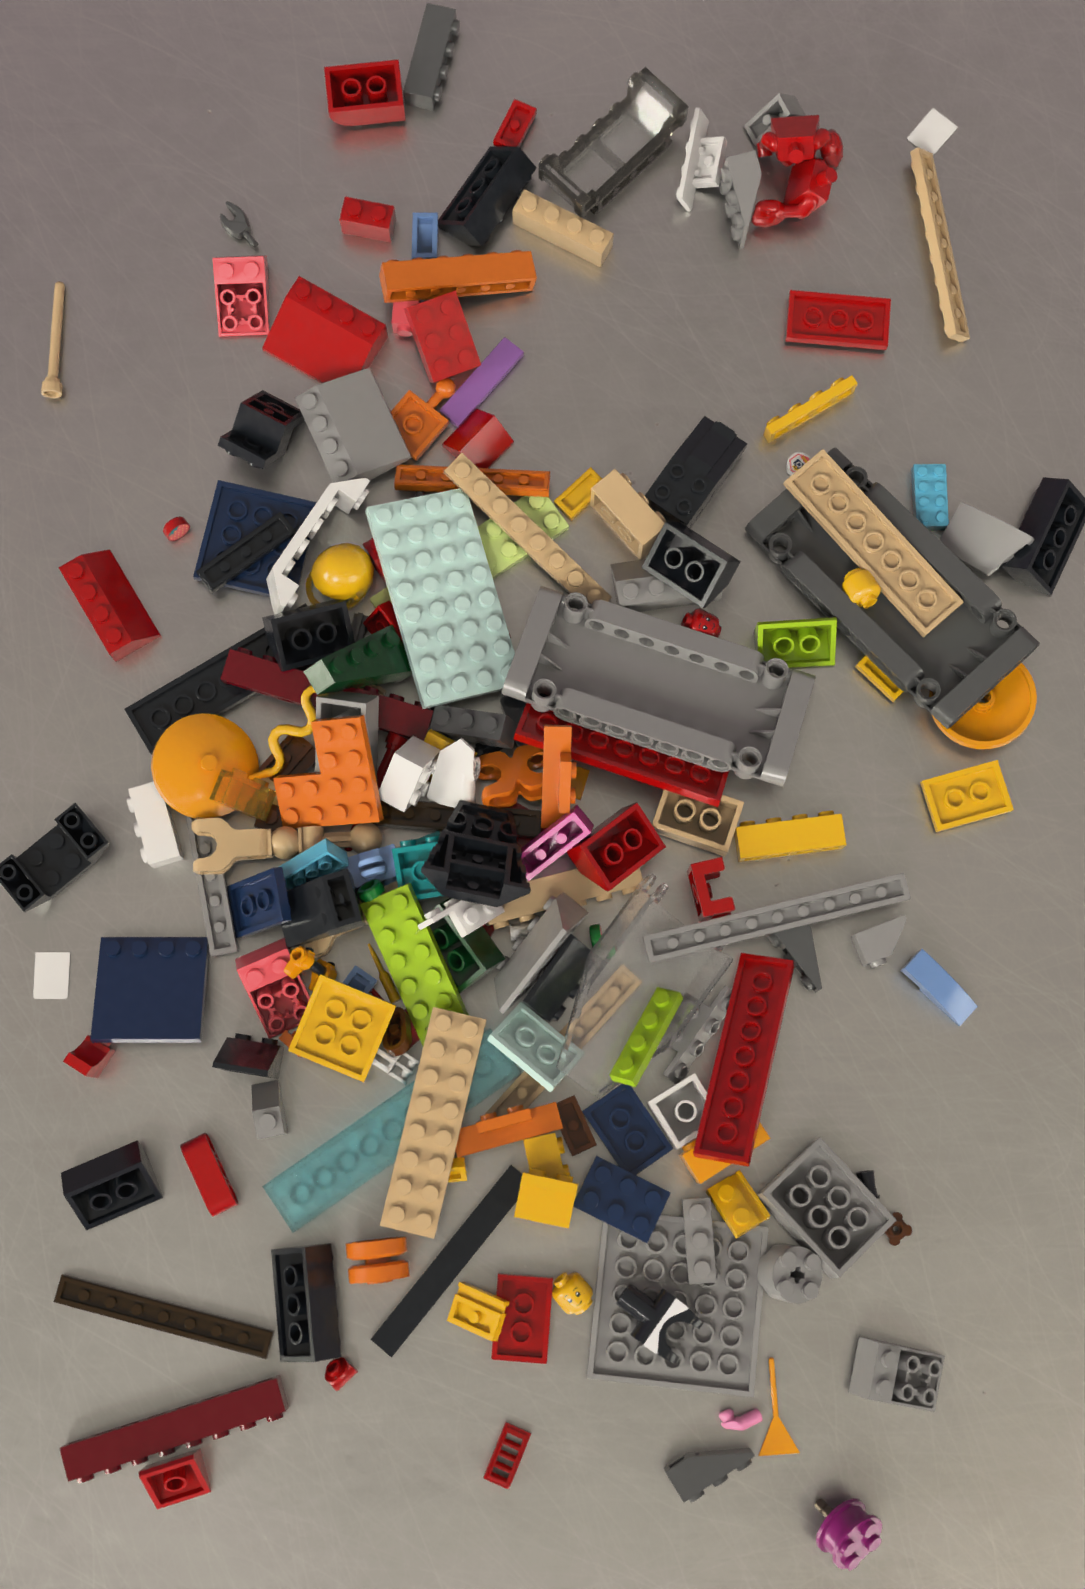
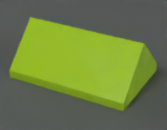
[754,617,837,668]

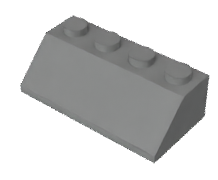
[611,559,723,612]

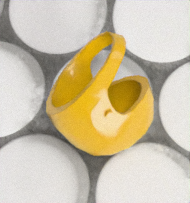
[305,543,374,611]

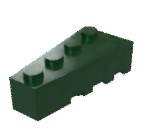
[303,625,412,695]

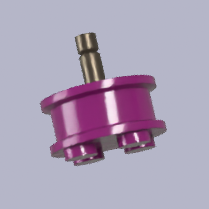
[814,1498,882,1571]

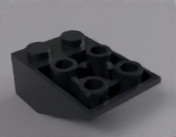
[281,869,366,949]

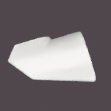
[427,738,481,808]

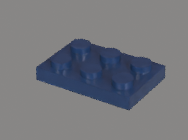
[227,867,292,938]
[582,1084,673,1175]
[573,1156,671,1243]

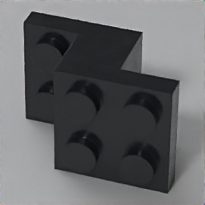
[218,390,304,469]

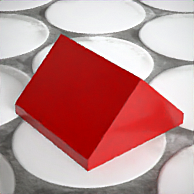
[442,408,514,469]
[139,1448,211,1510]

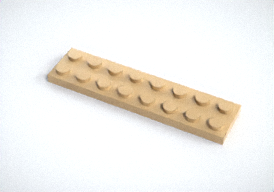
[783,449,964,638]
[380,1007,487,1239]

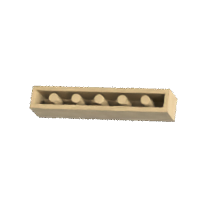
[486,868,644,930]

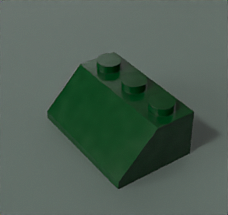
[429,898,506,994]

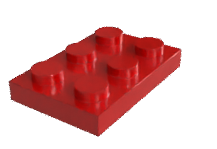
[491,1273,553,1364]

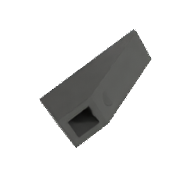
[767,925,822,993]
[664,1448,755,1502]

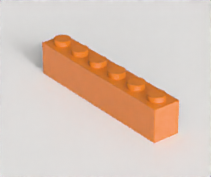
[379,250,537,303]

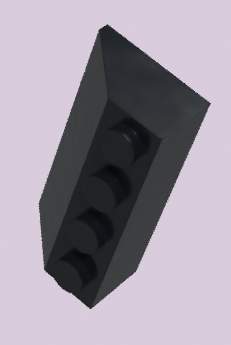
[438,146,537,246]
[1002,477,1085,595]
[271,1243,341,1362]

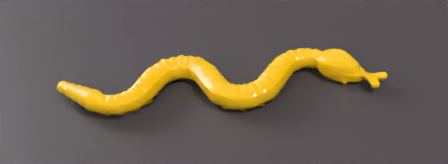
[249,686,316,780]

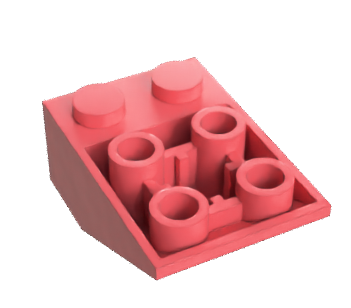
[212,255,270,336]
[235,938,311,1039]

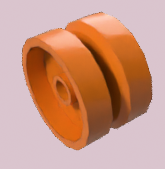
[346,1236,410,1284]

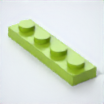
[609,987,683,1087]

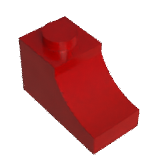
[63,1035,116,1078]

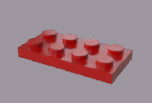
[785,290,891,350]

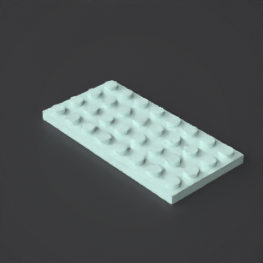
[365,488,515,709]

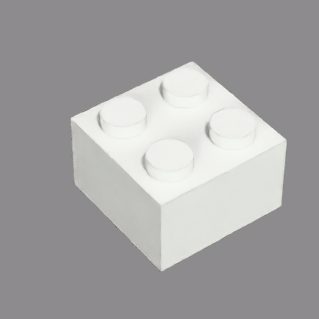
[379,736,440,812]
[647,1073,707,1150]

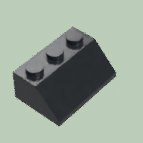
[642,522,741,608]
[262,599,355,672]
[523,934,598,1023]
[61,1140,163,1230]

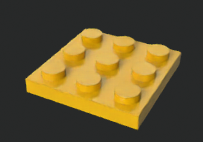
[288,974,396,1082]

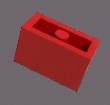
[339,197,396,243]

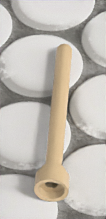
[41,281,65,398]

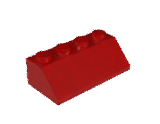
[59,549,161,662]

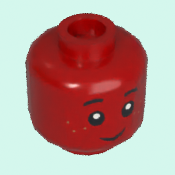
[681,608,722,638]

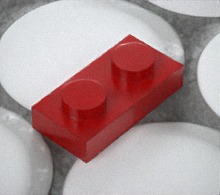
[493,99,537,147]

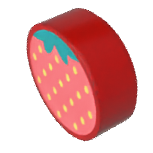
[163,517,190,541]

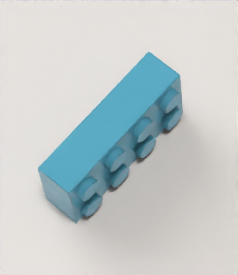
[911,464,949,531]
[279,838,349,891]

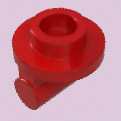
[325,1357,358,1391]

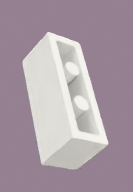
[126,781,184,868]

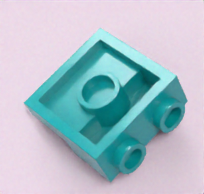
[392,835,442,900]

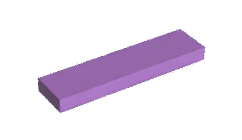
[439,337,524,428]

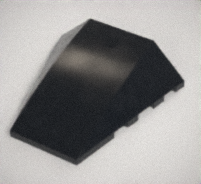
[421,800,531,907]

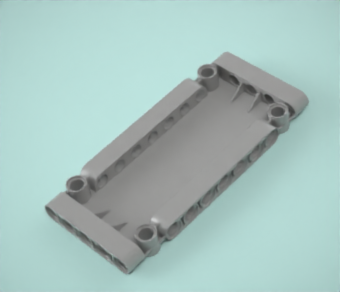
[502,586,816,787]

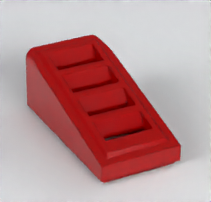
[483,1422,531,1490]

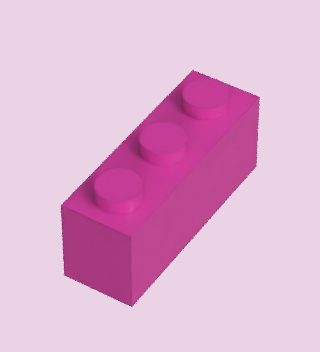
[521,805,594,881]

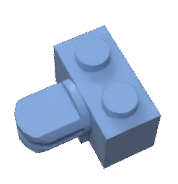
[345,844,397,891]

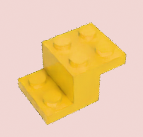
[514,1168,578,1228]

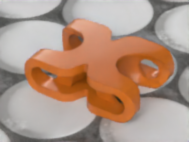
[478,745,543,808]

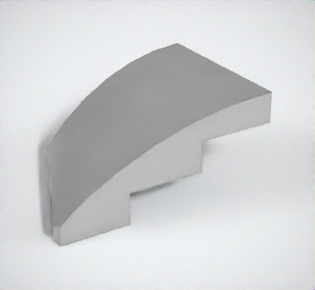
[940,502,1035,576]

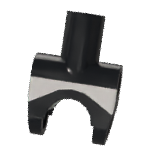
[616,1283,704,1364]

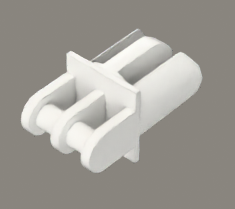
[372,1041,420,1085]

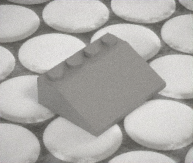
[294,368,412,483]
[494,892,589,1014]
[757,1137,896,1279]

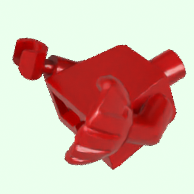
[757,115,843,168]
[751,156,837,228]

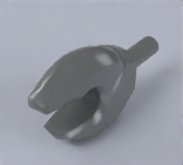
[220,201,258,248]

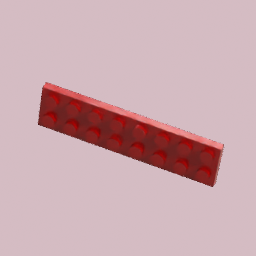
[513,703,729,807]
[693,953,794,1167]

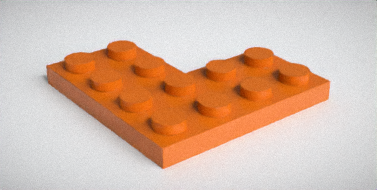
[273,715,384,829]

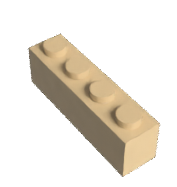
[512,189,614,268]

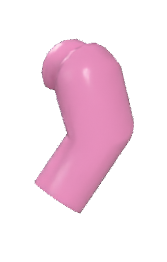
[719,1408,763,1431]

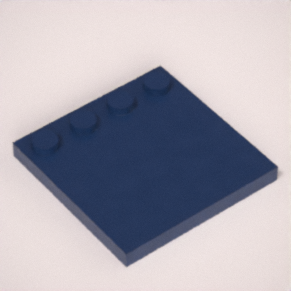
[193,480,317,602]
[90,937,209,1043]

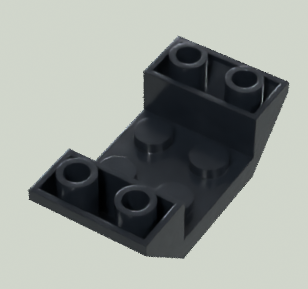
[0,803,109,912]

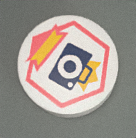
[786,452,811,476]

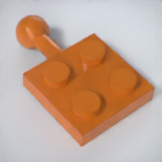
[391,378,456,462]

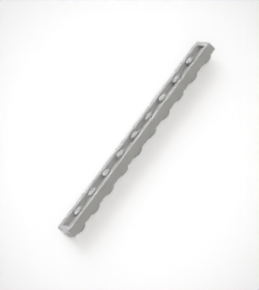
[642,873,911,964]

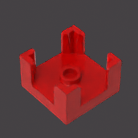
[687,857,735,922]

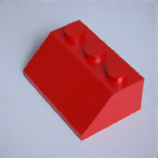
[567,802,666,892]

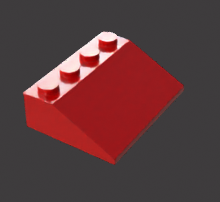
[262,276,388,383]

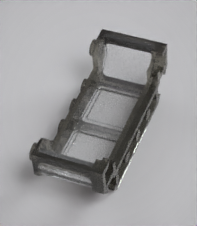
[538,67,689,218]

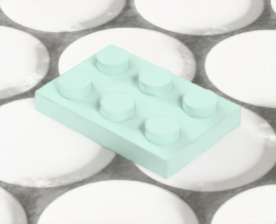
[487,1002,584,1092]

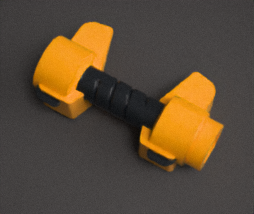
[284,946,337,991]

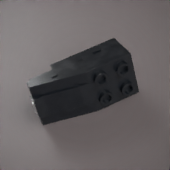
[645,416,747,529]

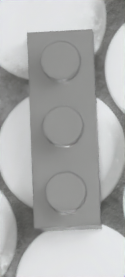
[682,1197,717,1284]

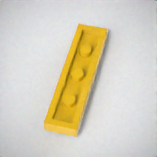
[763,375,858,443]

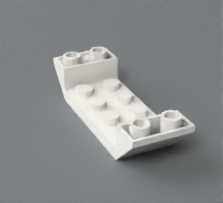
[266,478,370,614]

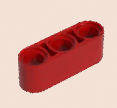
[180,1132,238,1217]

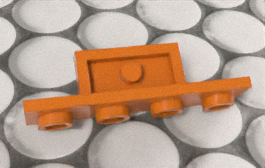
[541,725,577,828]
[455,1102,563,1158]

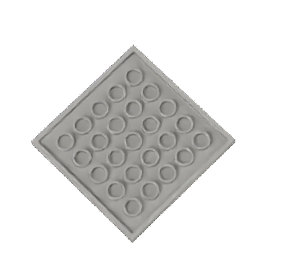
[587,1215,769,1398]

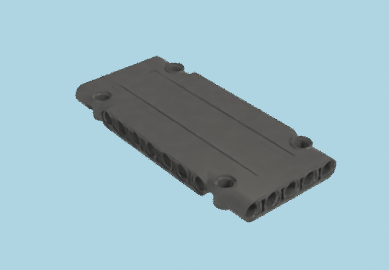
[745,448,1040,729]

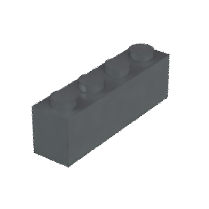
[403,3,460,111]

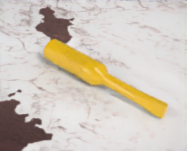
[367,943,401,1004]

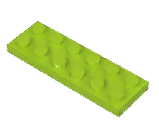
[360,883,469,1046]

